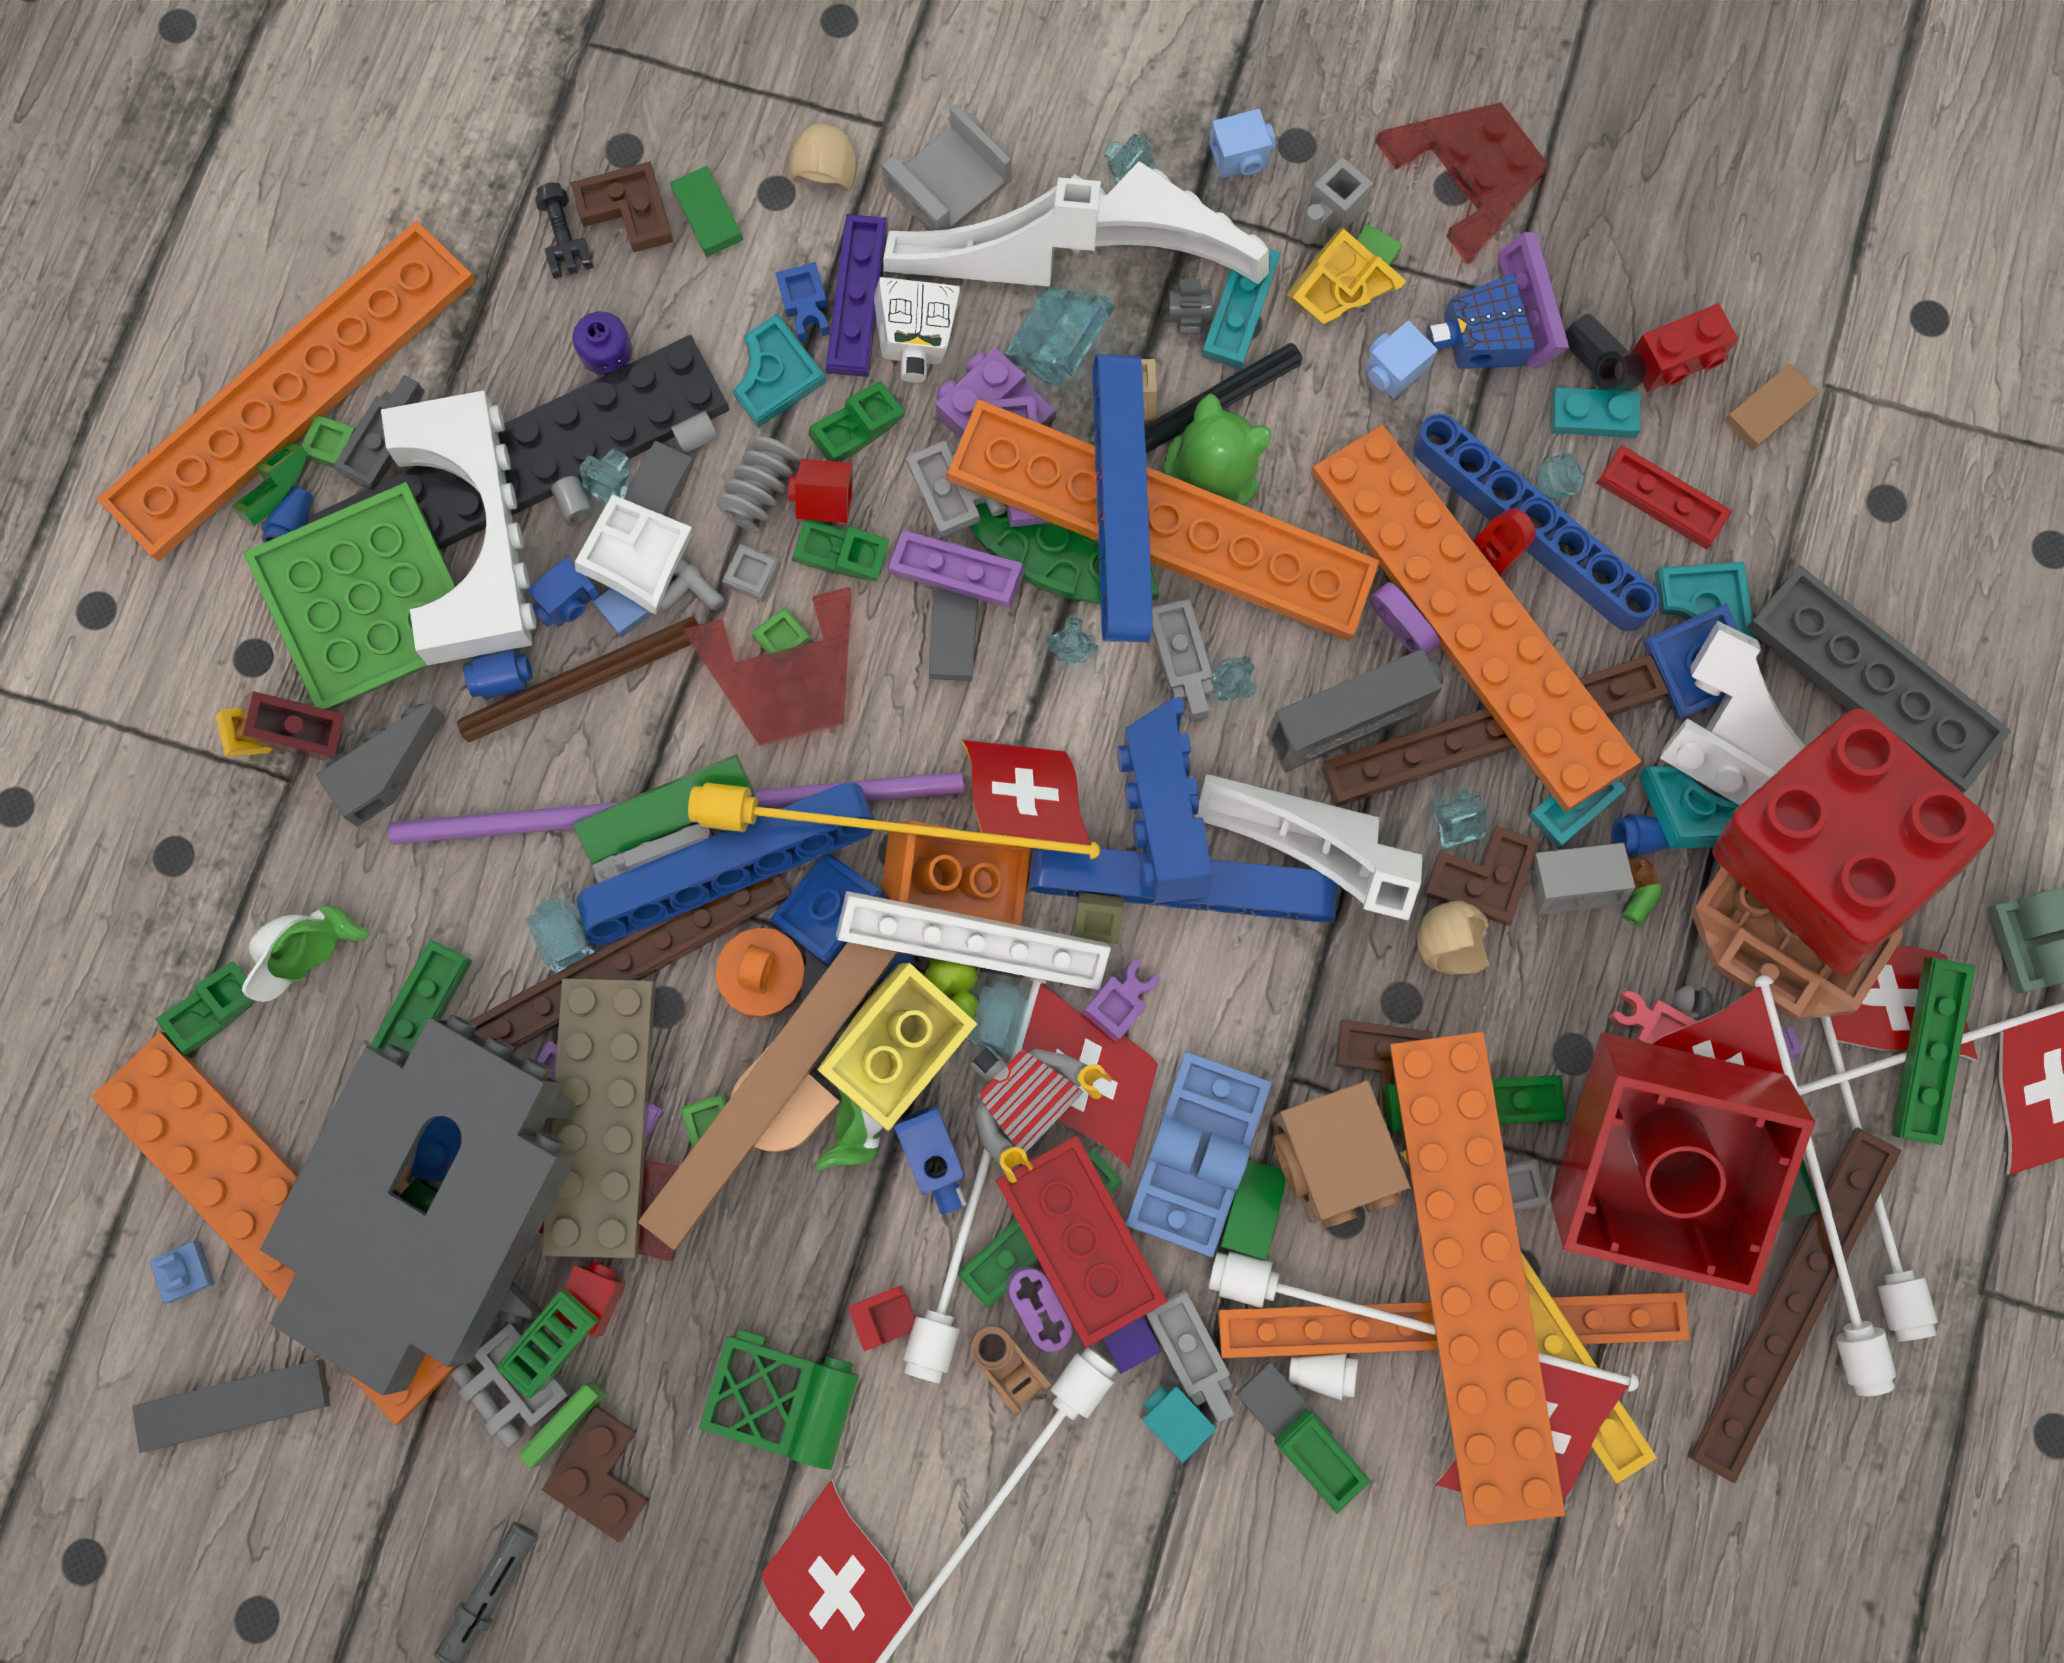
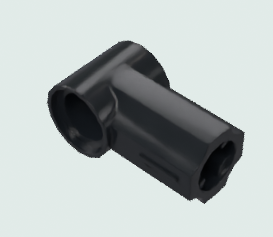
[1565,314,1646,390]

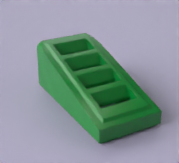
[496,1288,599,1398]

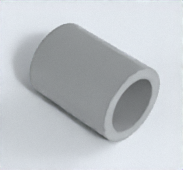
[671,411,719,453]
[551,476,595,525]

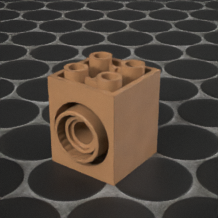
[1270,1080,1410,1228]

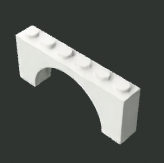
[381,390,536,665]

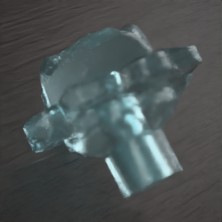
[1046,618,1099,665]
[1213,655,1257,703]

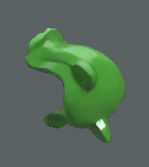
[1160,393,1271,505]

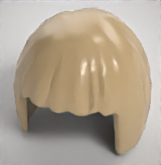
[789,123,857,191]
[1417,901,1489,975]

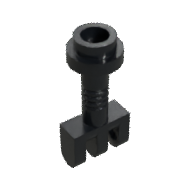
[535,182,594,279]

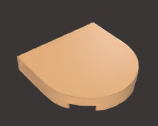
[731,1043,841,1152]

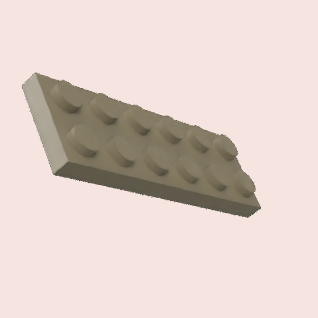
[542,979,656,1258]

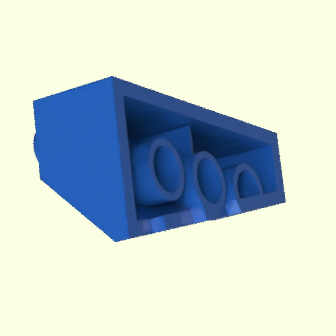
[1117,697,1212,904]

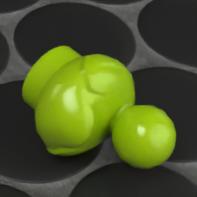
[924,957,980,1020]

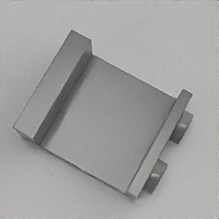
[881,104,1012,231]

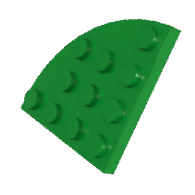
[968,441,1159,604]

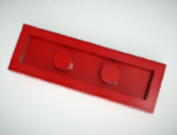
[1596,444,1732,550]

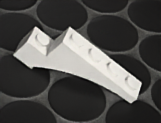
[1071,161,1269,284]
[883,177,1101,287]
[1690,621,1806,771]
[1195,774,1422,920]

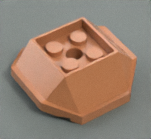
[1691,866,1903,1021]

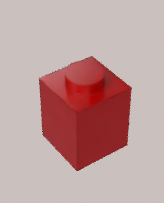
[788,459,853,523]
[556,1260,626,1337]

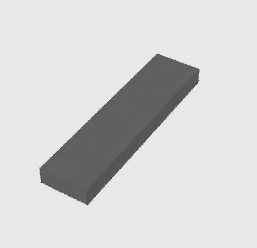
[132,1359,331,1453]

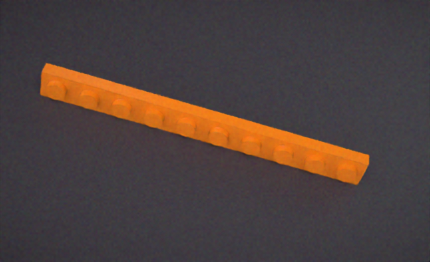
[1217,1292,1690,1358]

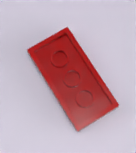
[995,1135,1168,1348]

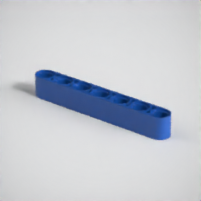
[1092,354,1153,643]
[1413,413,1659,631]
[576,782,874,945]
[1028,848,1338,922]

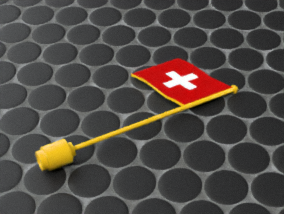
[688,740,1100,859]

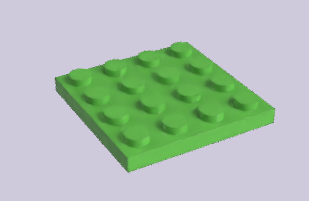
[242,482,457,710]

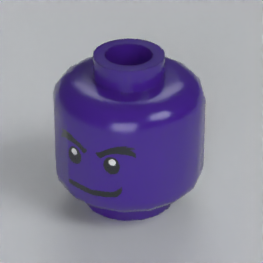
[572,311,633,375]

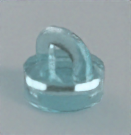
[1538,453,1583,500]

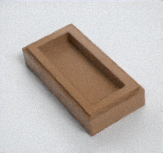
[1724,363,1819,450]

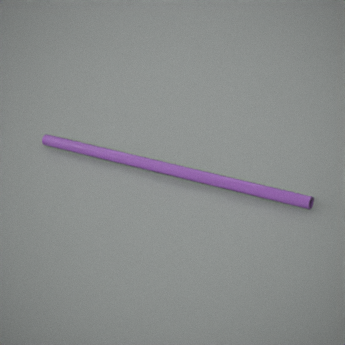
[389,772,964,844]

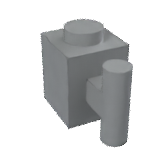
[1301,157,1373,244]

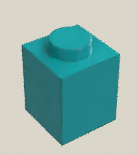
[1141,1384,1216,1463]

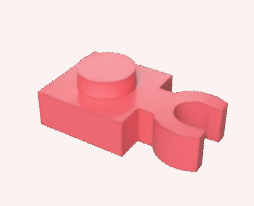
[1609,991,1697,1044]

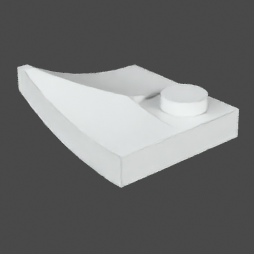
[575,495,692,614]

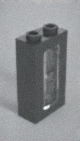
[1266,648,1443,773]

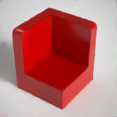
[848,1285,915,1351]

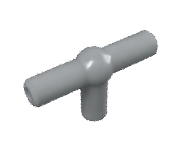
[660,557,724,612]

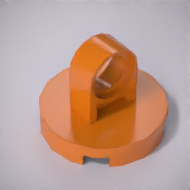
[715,928,805,1018]

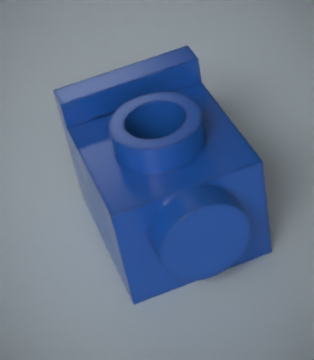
[527,556,600,628]

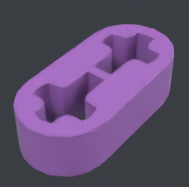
[1369,582,1440,655]
[1006,1265,1072,1352]

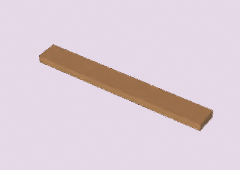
[638,942,899,1250]

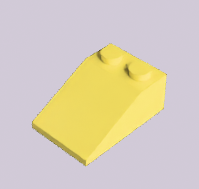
[817,963,977,1131]

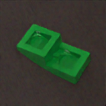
[808,381,905,462]
[231,442,307,526]
[791,520,889,581]
[155,961,256,1057]
[1220,1159,1286,1260]

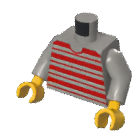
[970,1046,1112,1183]

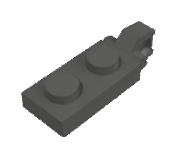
[333,375,425,488]

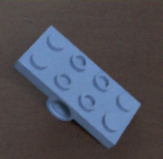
[1125,1052,1272,1258]

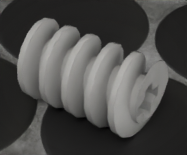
[716,436,803,533]

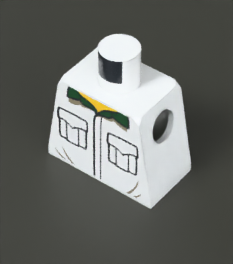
[874,277,960,383]

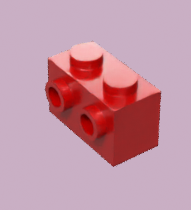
[1632,303,1738,392]

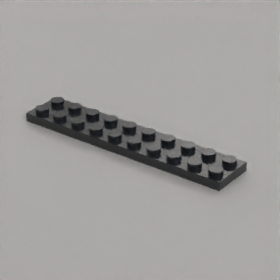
[307,334,730,550]

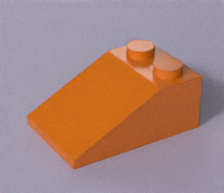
[881,820,1031,926]

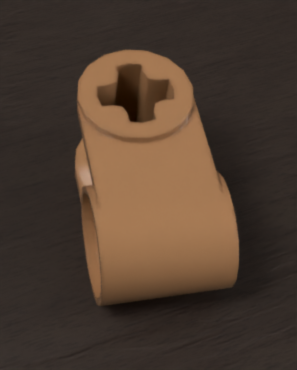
[971,1324,1053,1416]

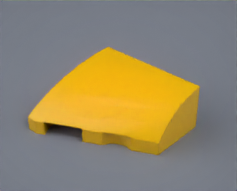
[1286,228,1406,324]

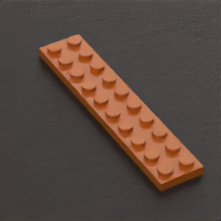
[96,220,476,562]
[946,399,1380,641]
[1311,424,1642,813]
[91,1032,459,1425]
[1389,1032,1566,1527]

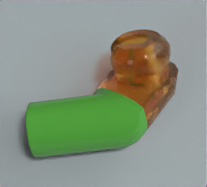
[1622,857,1662,927]

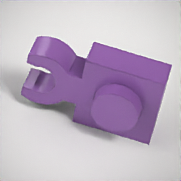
[1081,958,1160,1042]

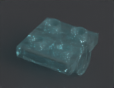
[1004,287,1115,386]

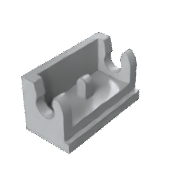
[1530,843,1635,915]

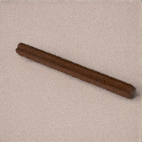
[457,617,703,742]

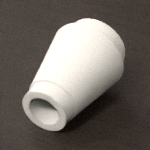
[1289,1353,1358,1401]

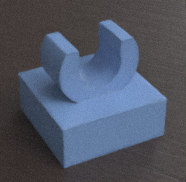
[149,1241,215,1303]

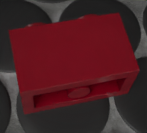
[235,691,345,761]

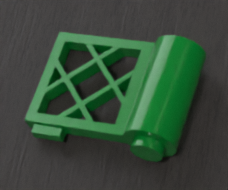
[699,1329,859,1470]

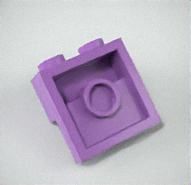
[935,348,1056,438]

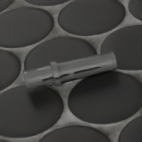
[434,1521,539,1663]

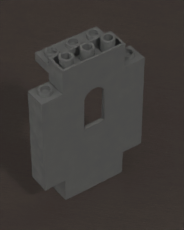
[260,1015,577,1396]

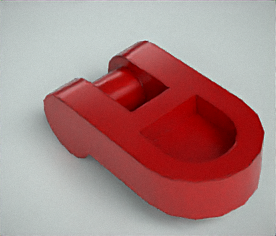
[1473,509,1536,577]

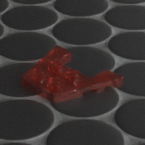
[1375,102,1549,264]
[684,587,851,746]

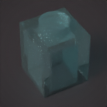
[525,898,596,973]
[968,982,1027,1055]

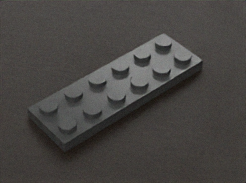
[1746,565,2011,793]

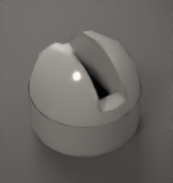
[1672,984,1713,1020]

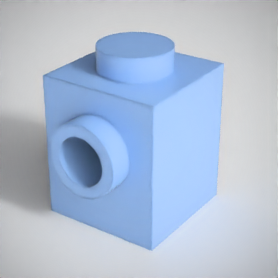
[1209,109,1276,179]
[1365,320,1438,399]

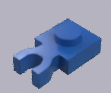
[775,262,830,342]

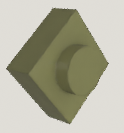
[1074,892,1124,944]

